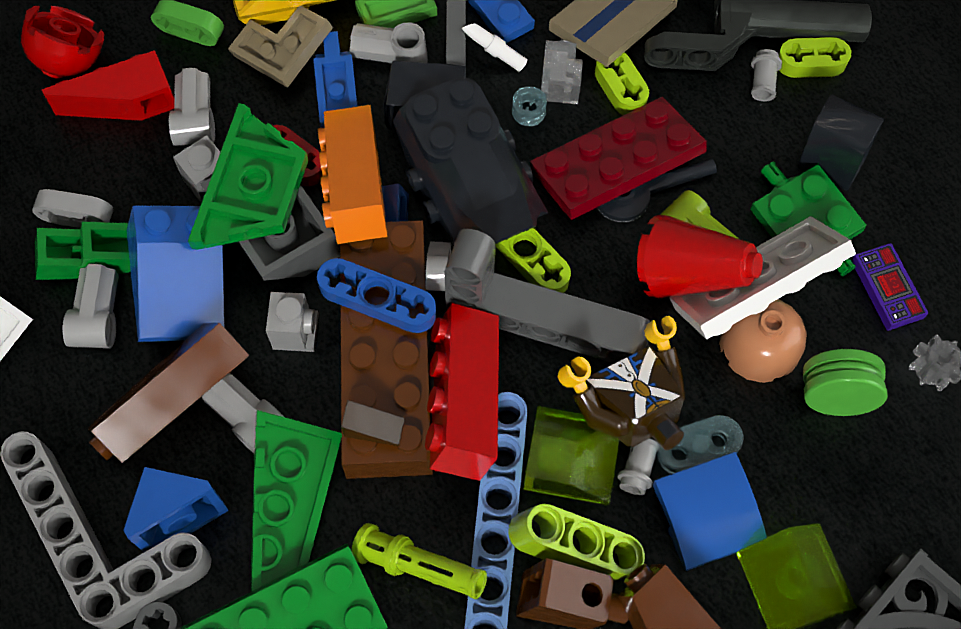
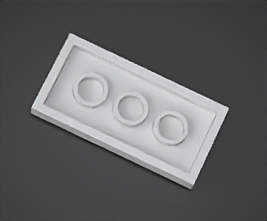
[669,216,856,339]

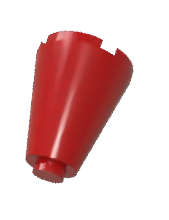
[637,215,763,298]

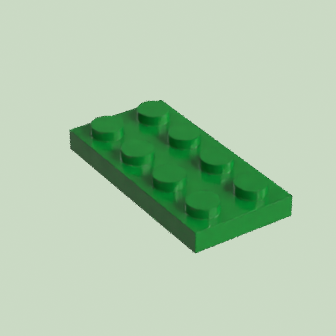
[178,543,388,629]

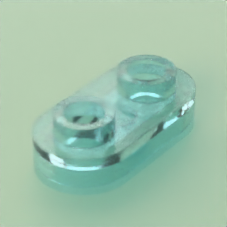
[657,415,743,474]

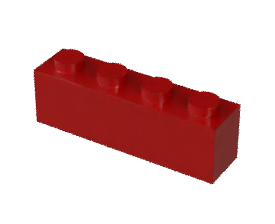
[425,303,499,481]

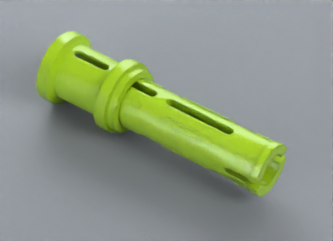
[352,523,487,599]

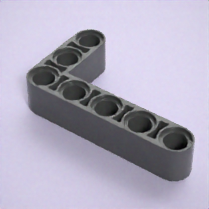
[444,229,650,363]

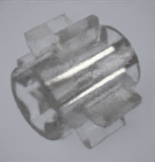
[909,335,961,391]

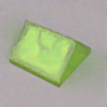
[737,524,857,629]

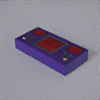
[851,243,928,331]

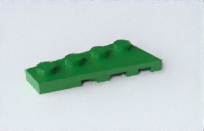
[250,410,342,592]

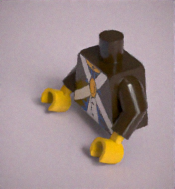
[558,316,685,450]

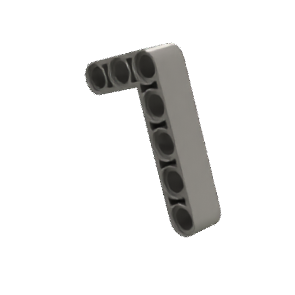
[0,432,211,629]

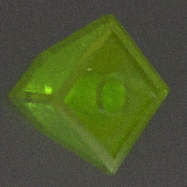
[523,406,619,505]

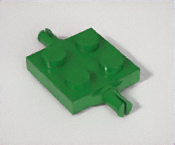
[751,161,867,276]

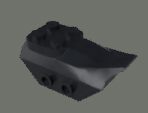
[393,77,548,245]

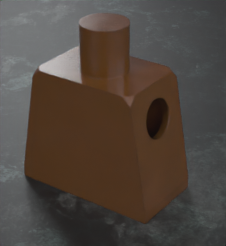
[516,558,628,629]

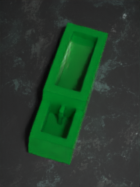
[35,222,131,280]

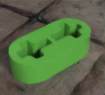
[151,0,224,46]

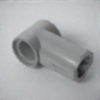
[350,22,428,63]
[169,68,215,146]
[63,264,119,348]
[202,373,284,453]

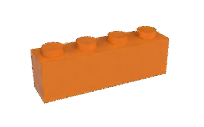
[318,105,388,244]

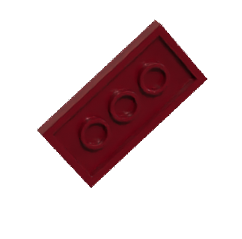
[530,97,707,220]

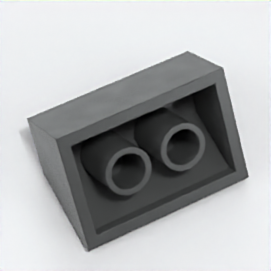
[200,178,340,281]

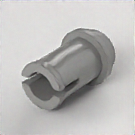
[751,49,782,101]
[618,438,659,495]

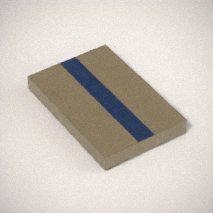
[549,0,678,67]

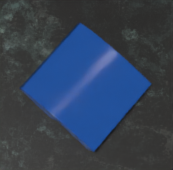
[653,452,768,571]

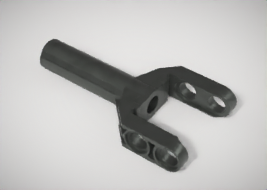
[644,0,872,71]

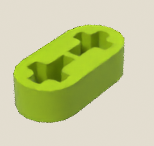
[778,37,851,78]
[595,52,649,115]

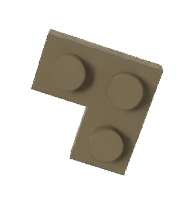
[228,6,333,88]

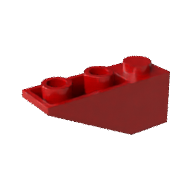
[42,50,175,121]

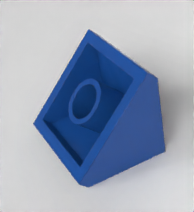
[123,467,229,552]

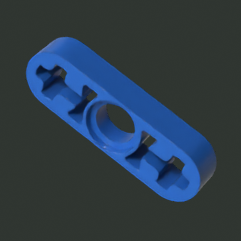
[317,258,436,333]

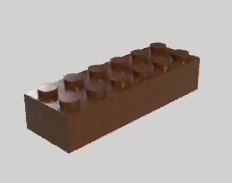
[340,220,433,479]

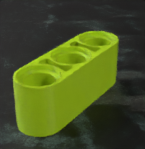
[508,504,645,580]

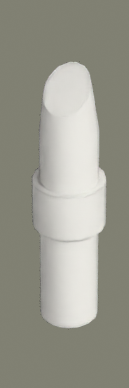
[462,23,527,72]

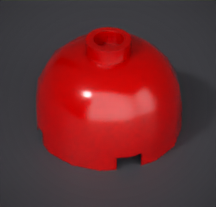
[21,6,104,78]

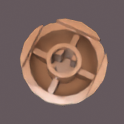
[719,299,807,383]

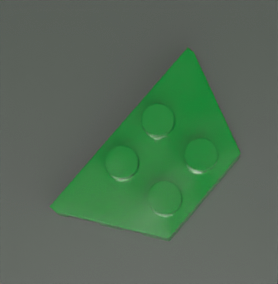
[188,103,309,250]

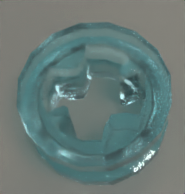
[512,86,547,126]

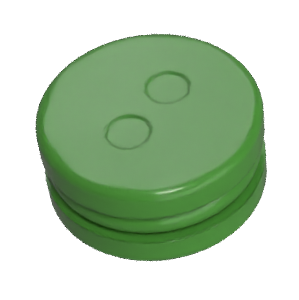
[803,349,888,416]

